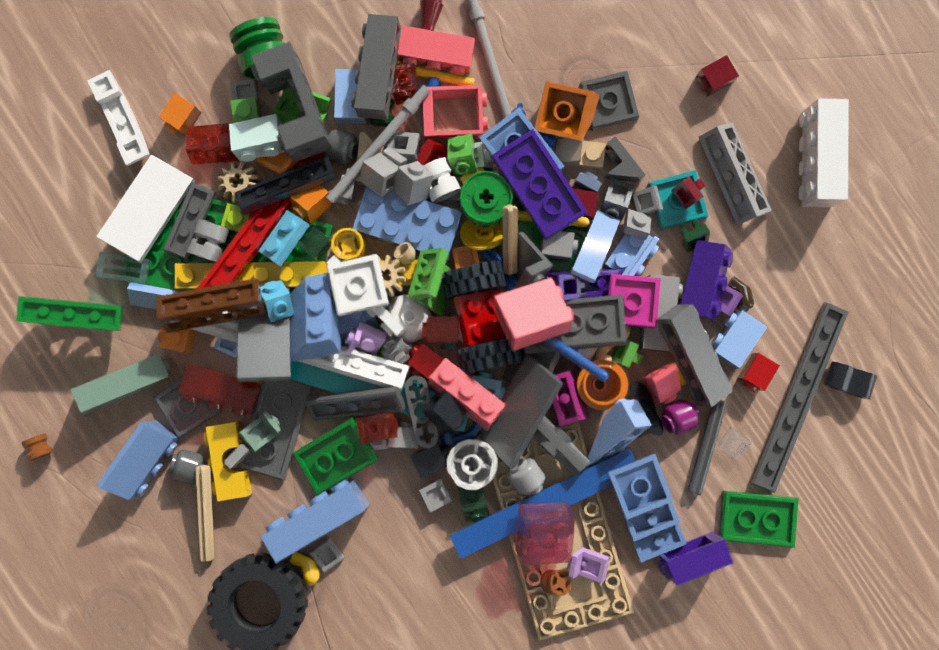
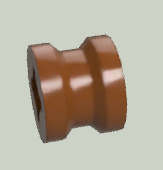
[21,433,53,461]
[540,569,572,596]

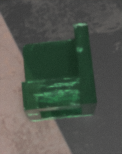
[296,226,331,261]

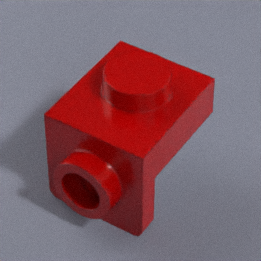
[416,139,449,166]

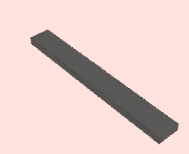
[750,302,849,493]

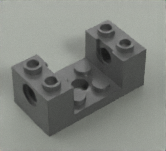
[251,41,333,162]

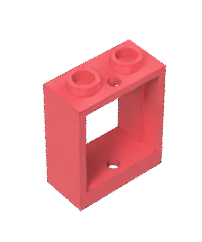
[423,85,488,141]

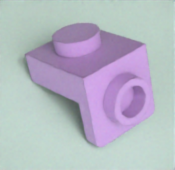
[568,547,610,583]

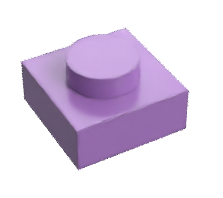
[720,286,743,316]

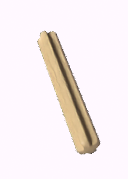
[195,465,215,562]

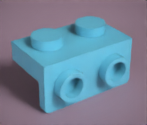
[259,210,309,266]

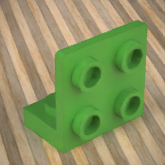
[408,248,452,316]

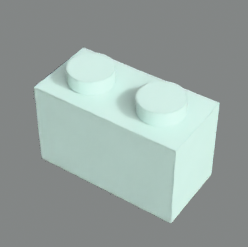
[229,114,285,162]

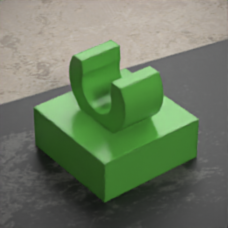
[612,340,644,368]

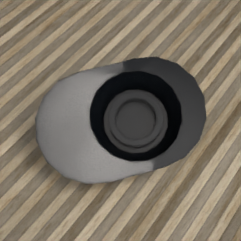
[630,381,664,438]

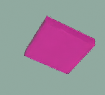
[608,274,661,328]

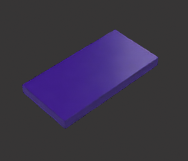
[491,129,588,241]

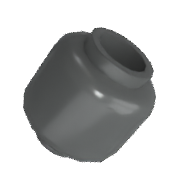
[324,130,359,164]
[168,450,207,485]

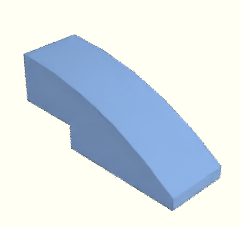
[571,210,620,284]

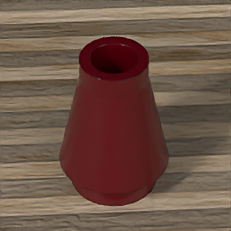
[420,0,444,31]

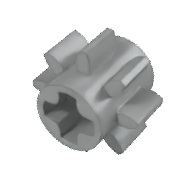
[381,335,412,364]

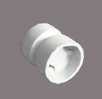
[424,157,461,203]

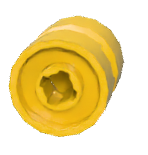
[331,228,367,261]

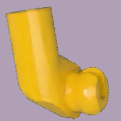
[290,552,320,586]

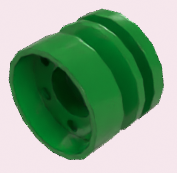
[229,17,284,79]

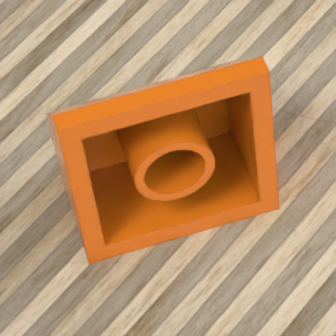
[535,81,599,141]

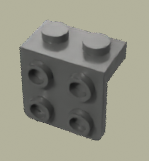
[502,232,553,290]

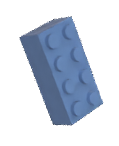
[352,186,463,262]
[261,479,370,563]

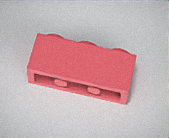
[397,26,475,75]
[428,358,506,431]

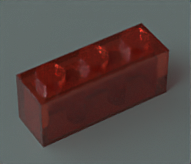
[178,363,261,417]

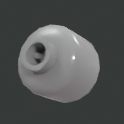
[508,457,545,495]

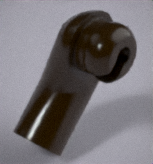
[727,276,755,312]

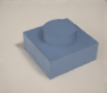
[573,172,602,192]

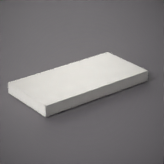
[96,155,195,263]

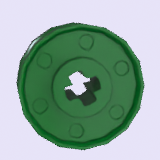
[460,171,513,227]

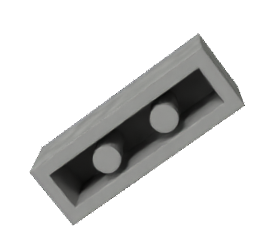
[639,274,683,352]

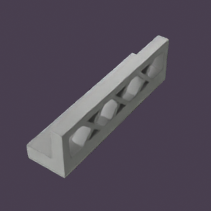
[698,122,772,226]

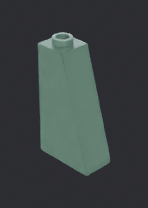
[71,354,172,417]

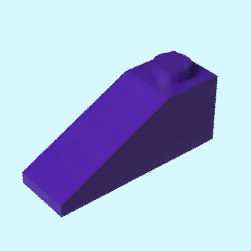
[545,269,622,300]

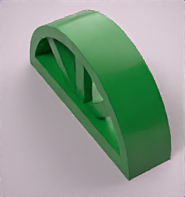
[16,296,123,331]

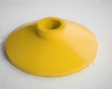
[460,220,503,250]

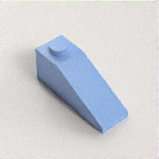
[587,399,651,467]

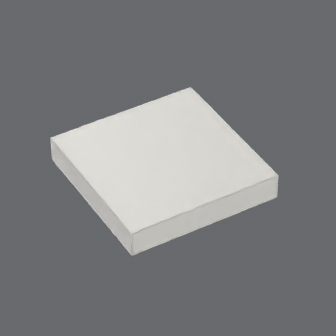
[327,254,389,317]

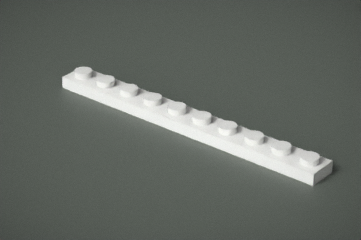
[170,312,409,392]

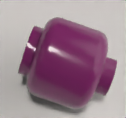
[661,399,699,436]

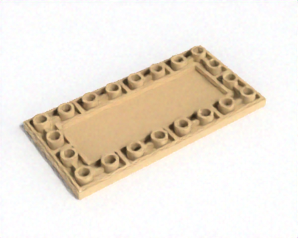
[493,421,634,641]

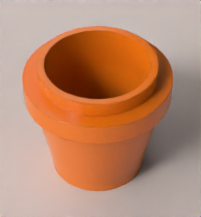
[577,359,628,410]

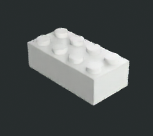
[798,99,849,208]

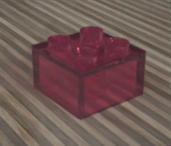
[515,502,575,565]

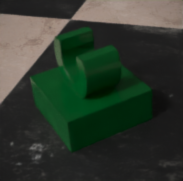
[680,219,710,252]

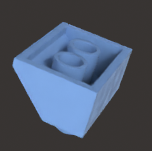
[290,273,341,362]
[96,420,178,500]

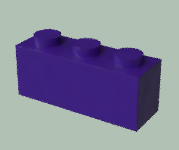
[681,240,733,321]

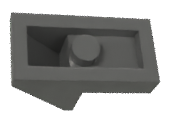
[605,136,645,182]

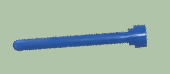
[543,337,609,381]

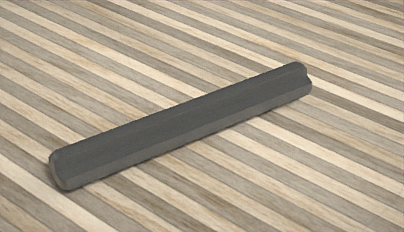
[688,400,727,495]

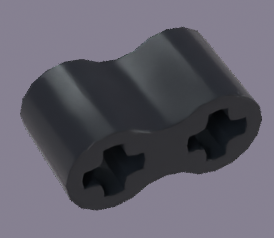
[824,361,877,400]

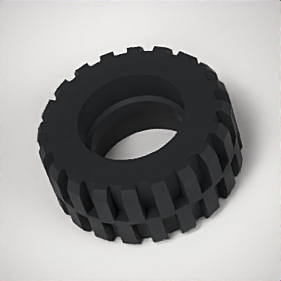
[206,552,308,650]

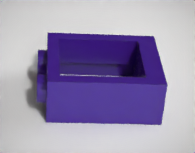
[657,531,734,586]

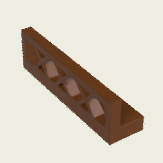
[156,278,267,333]

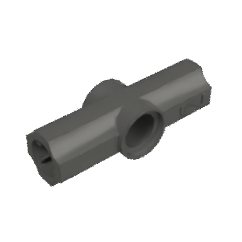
[534,416,590,477]

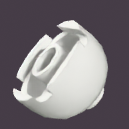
[385,294,432,343]
[447,439,498,490]

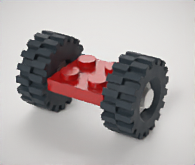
[441,261,523,374]

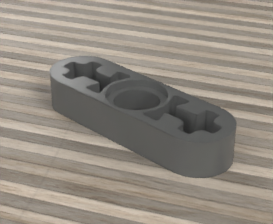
[405,376,439,448]

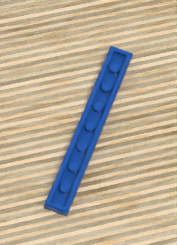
[450,448,636,559]

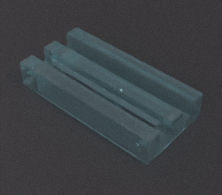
[95,252,151,285]

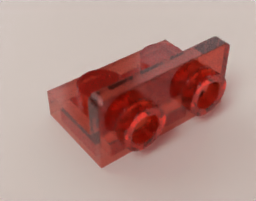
[185,123,239,165]

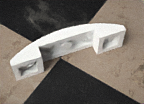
[87,70,150,166]

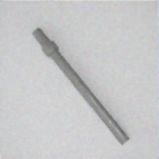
[467,0,511,119]
[326,85,430,204]

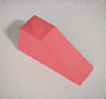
[640,364,681,404]

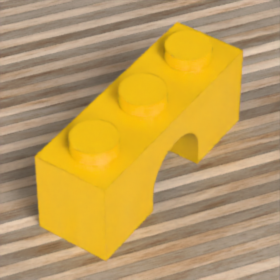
[204,421,252,501]

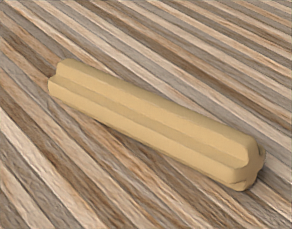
[502,205,518,275]

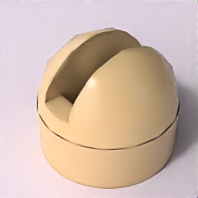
[394,242,416,264]

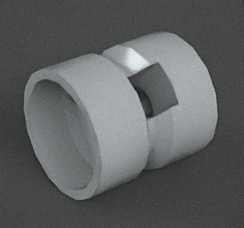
[187,219,229,262]

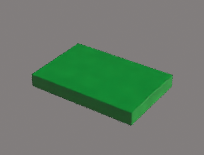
[292,416,379,495]
[719,490,799,548]

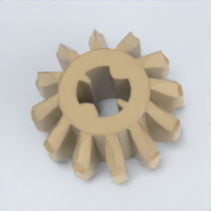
[218,162,260,204]
[378,255,407,297]

